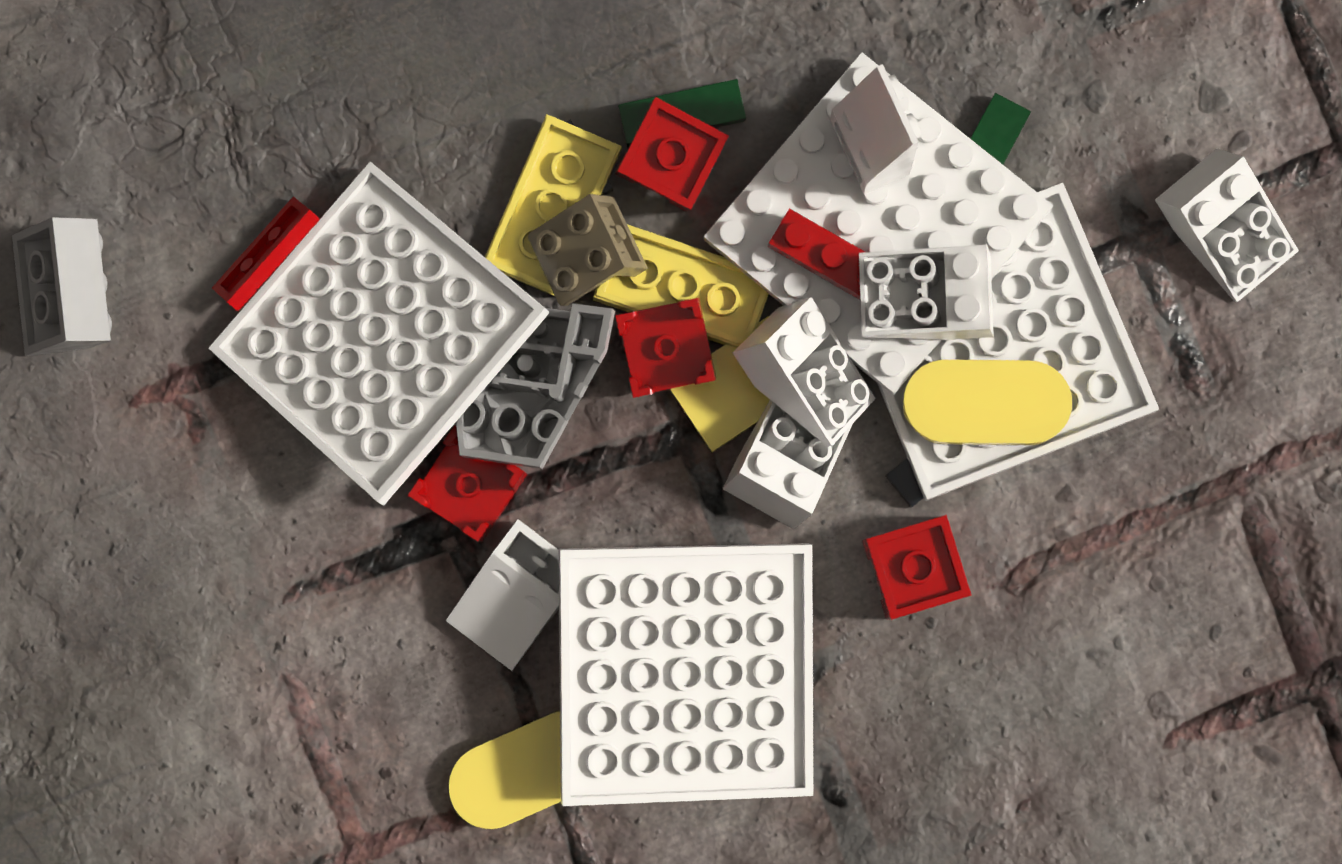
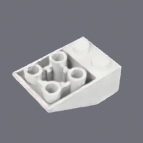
[831,64,922,194]
[1155,149,1299,302]
[859,244,994,340]
[732,297,876,447]
[723,400,852,529]
[446,520,559,671]

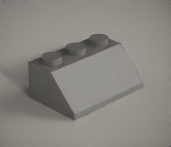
[12,217,112,356]

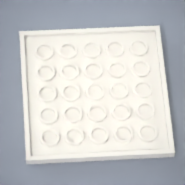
[704,53,1054,395]
[209,162,550,506]
[878,183,1159,501]
[558,543,813,806]

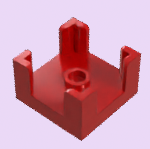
[615,97,729,212]
[615,298,716,398]
[408,425,528,543]
[862,515,972,620]

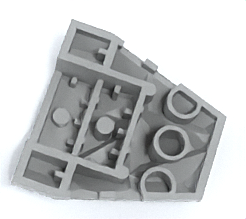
[456,303,615,469]

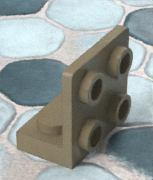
[528,194,648,306]

